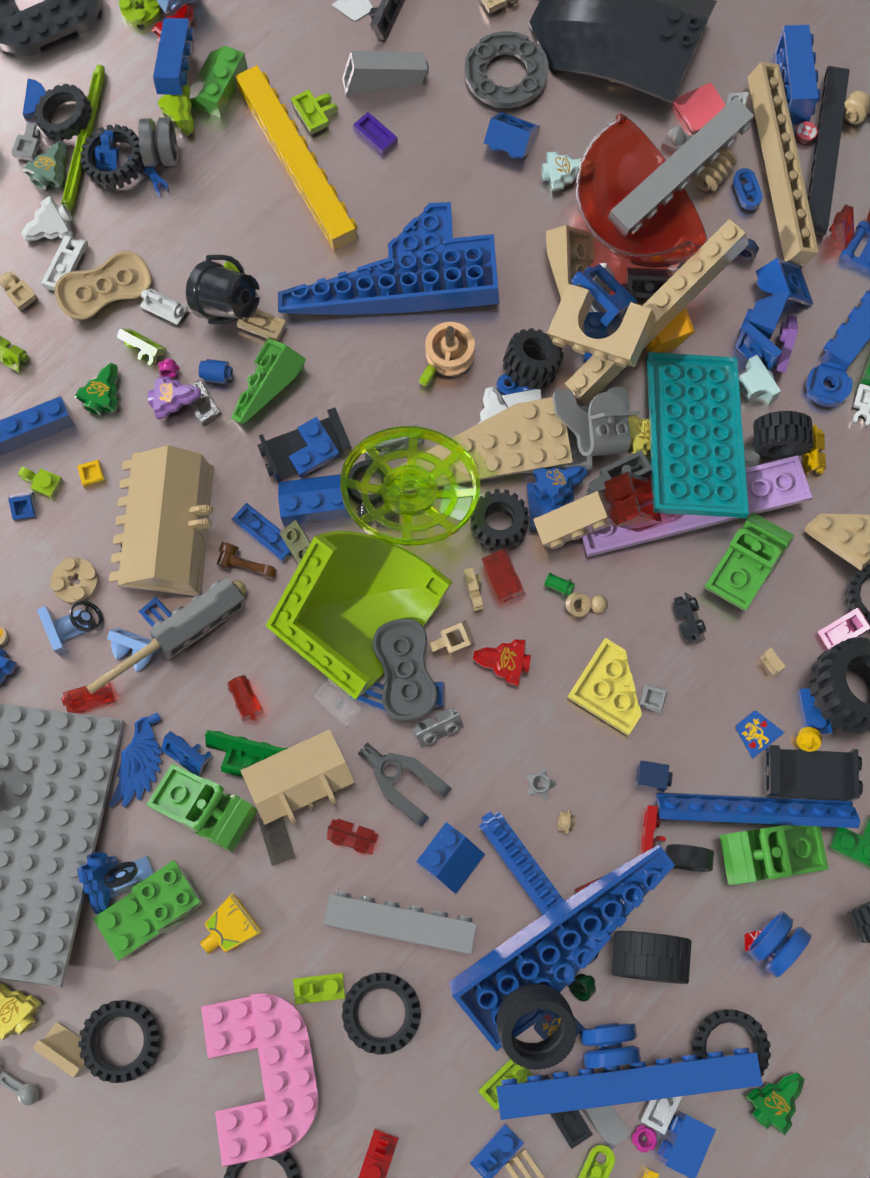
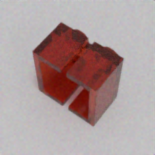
[604,472,662,532]

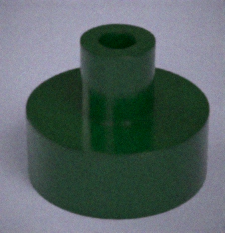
[569,974,596,1001]

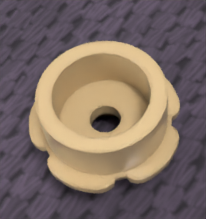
[558,810,576,834]

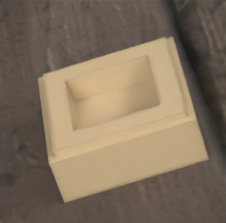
[760,648,786,677]

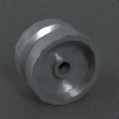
[138,117,178,168]

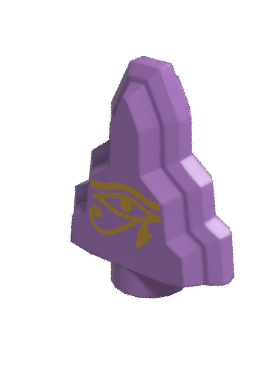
[148,377,201,420]

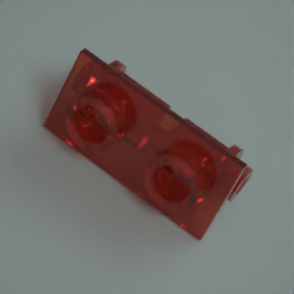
[61,682,115,713]
[326,818,379,855]

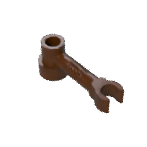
[216,542,277,578]

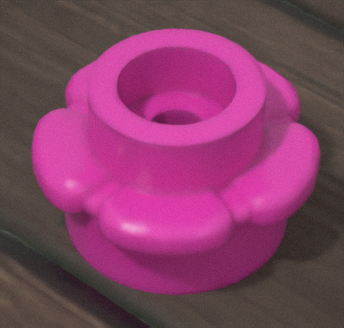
[158,359,180,378]
[632,1125,657,1153]

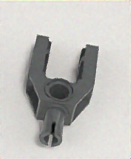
[358,742,452,827]

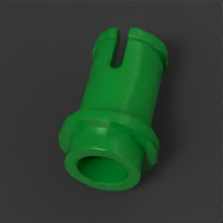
[544,573,575,597]

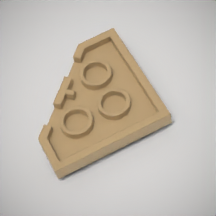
[804,513,870,571]

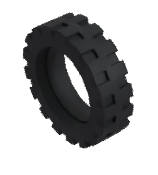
[34,84,92,141]

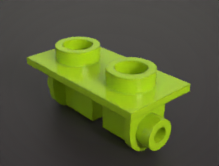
[0,336,29,372]

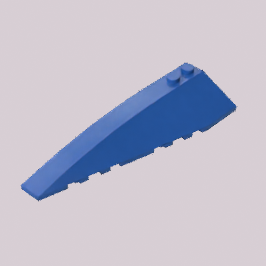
[278,234,500,315]
[449,844,675,1051]

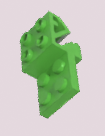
[705,513,794,612]
[146,763,258,853]
[719,825,829,885]
[93,860,202,961]

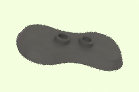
[373,619,437,720]

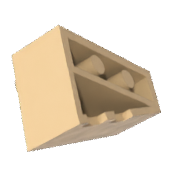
[533,491,618,549]

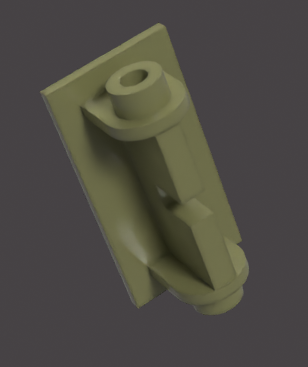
[279,520,311,564]

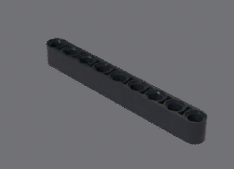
[807,66,849,236]

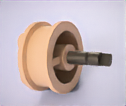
[425,322,475,376]

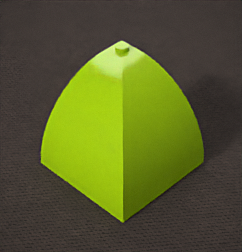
[265,531,453,700]

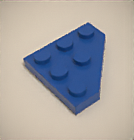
[388,202,453,259]

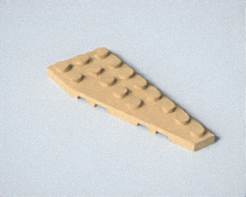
[388,397,573,495]

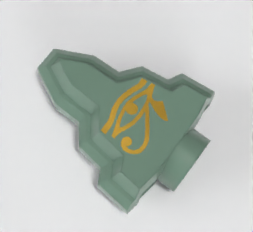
[22,141,66,190]

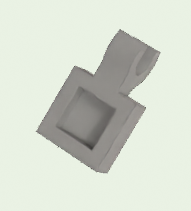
[11,122,40,161]

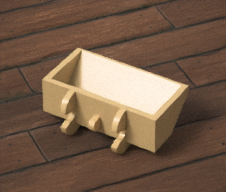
[240,729,354,825]

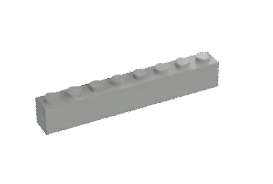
[607,97,754,237]

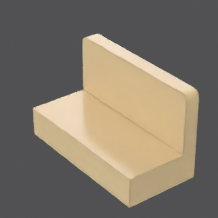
[32,1022,85,1078]

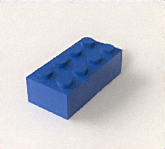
[775,25,821,124]

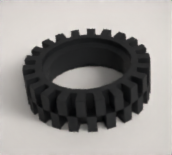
[342,972,421,1055]
[78,1000,162,1083]

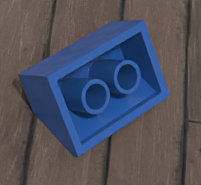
[278,473,351,526]

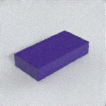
[353,112,398,155]

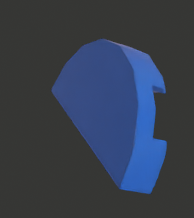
[23,78,46,119]

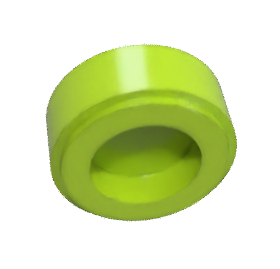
[418,364,437,387]

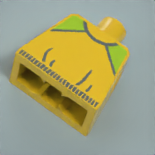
[200,894,264,954]

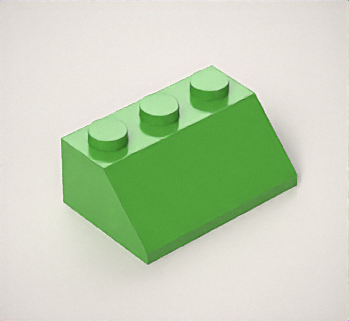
[189,46,248,118]

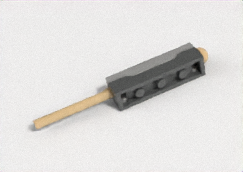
[86,577,246,694]

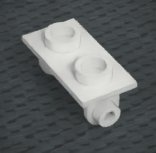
[140,289,189,325]

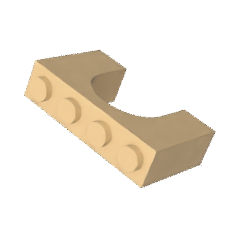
[547,284,656,368]

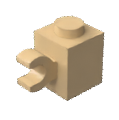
[429,620,475,653]

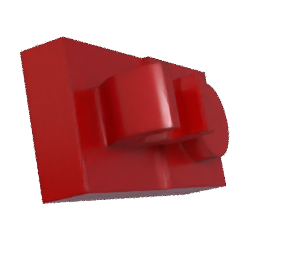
[640,805,666,855]
[358,1129,399,1178]

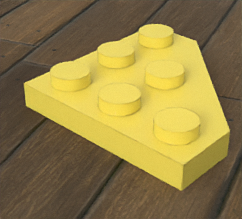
[567,638,642,736]

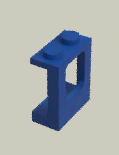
[571,264,637,327]

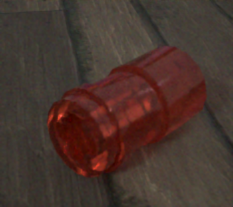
[227,675,264,721]

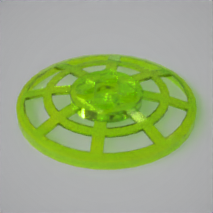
[340,426,480,546]

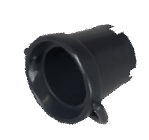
[185,254,260,325]

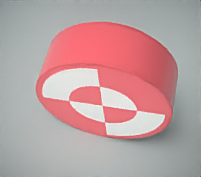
[795,121,818,144]

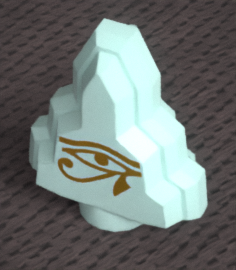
[541,152,594,191]

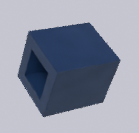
[635,760,673,792]

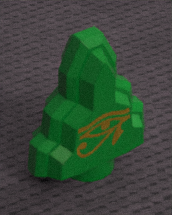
[74,362,119,415]
[746,1072,805,1135]

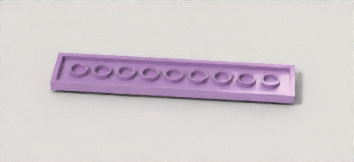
[582,455,812,557]

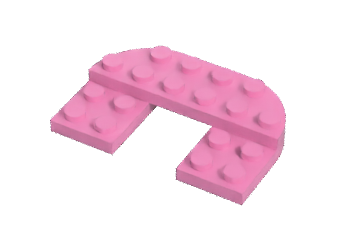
[201,994,319,1167]

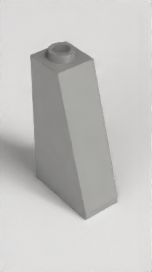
[342,51,429,96]

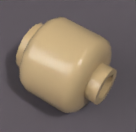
[843,91,870,124]

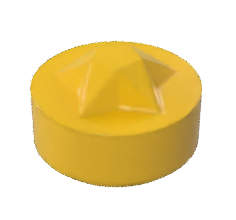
[796,727,822,752]

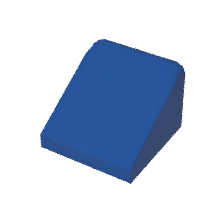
[8,492,36,520]

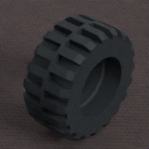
[809,637,870,734]

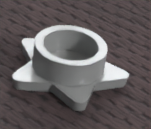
[526,768,556,799]

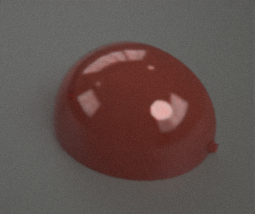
[576,113,708,268]

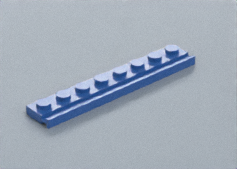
[656,792,860,828]

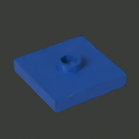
[735,322,782,372]

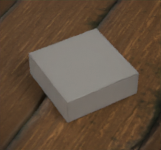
[639,684,668,714]

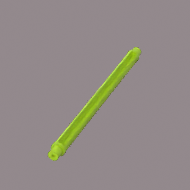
[61,65,105,213]

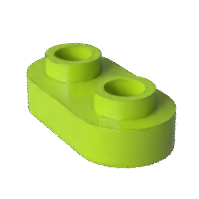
[578,1144,615,1178]

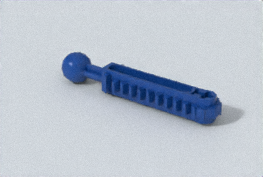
[478,811,599,965]

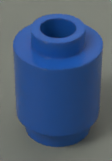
[198,359,233,384]

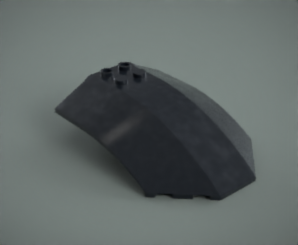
[529,0,717,103]

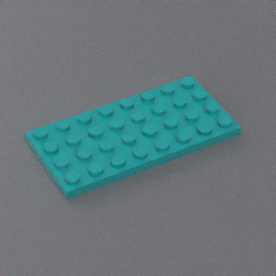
[647,352,749,518]

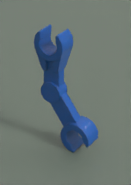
[124,156,169,197]

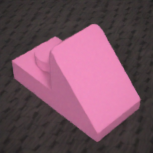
[818,607,870,649]

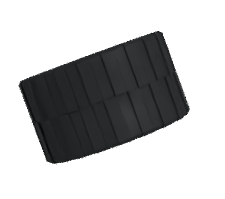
[611,930,692,984]

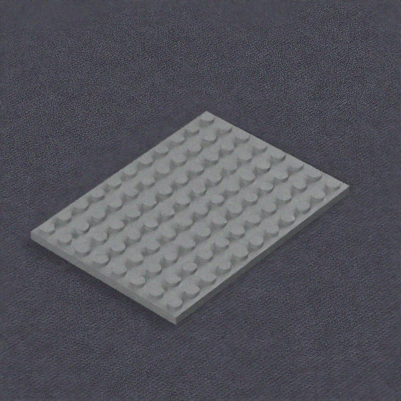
[0,703,125,988]

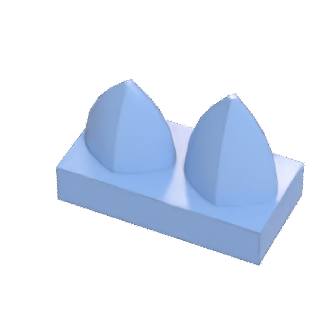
[107,628,159,672]

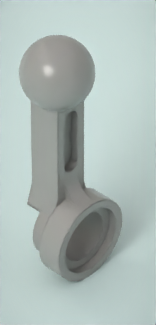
[0,1065,39,1106]

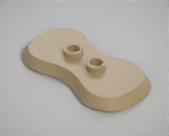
[54,251,152,319]

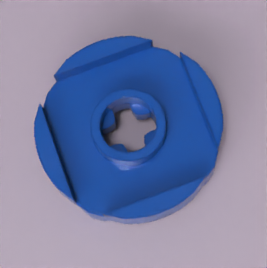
[805,362,853,407]

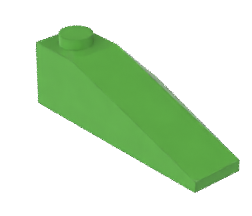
[231,338,306,424]

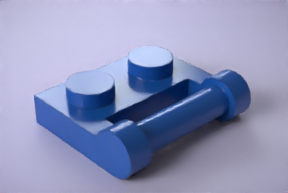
[840,221,870,275]

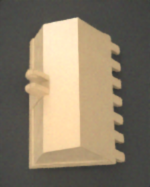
[109,445,214,596]

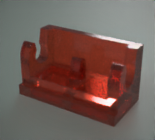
[481,548,526,603]

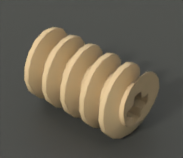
[692,147,737,192]

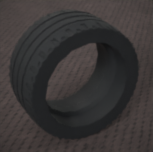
[497,983,577,1070]

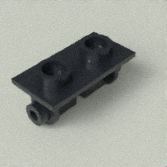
[673,592,707,643]

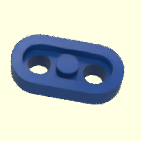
[733,168,763,210]

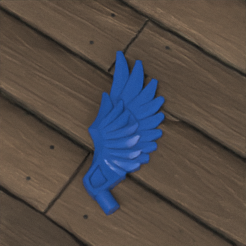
[109,712,162,807]

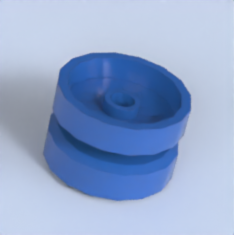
[747,911,812,978]
[579,1023,641,1068]

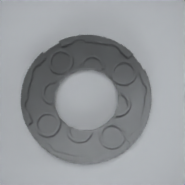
[465,31,548,108]

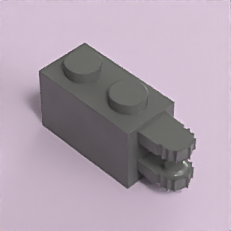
[587,450,652,498]

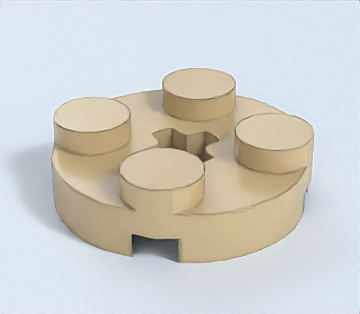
[50,557,99,604]

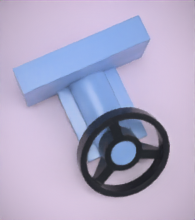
[37,601,102,656]
[103,856,155,899]

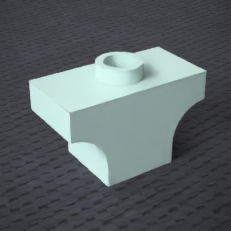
[739,355,781,404]

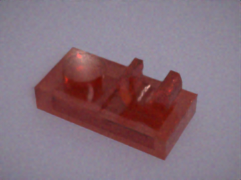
[829,204,855,251]

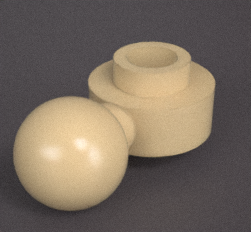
[566,592,608,617]

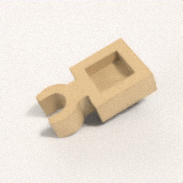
[464,567,484,612]

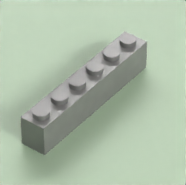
[323,891,477,955]

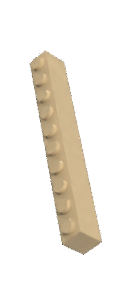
[747,61,819,266]
[565,219,749,406]

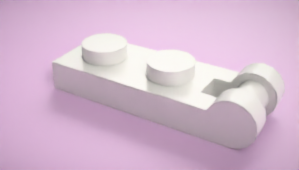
[41,234,88,291]

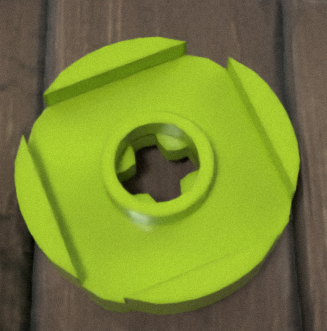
[118,0,161,27]

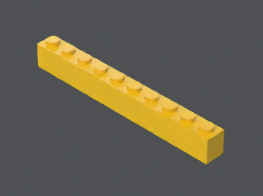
[235,65,358,250]

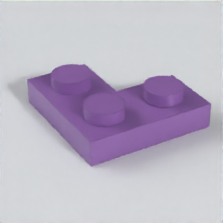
[776,315,798,373]

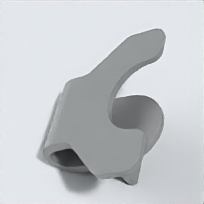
[553,387,639,456]

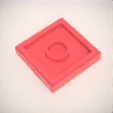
[673,82,726,135]

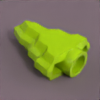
[157,83,194,136]

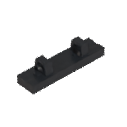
[369,0,403,40]

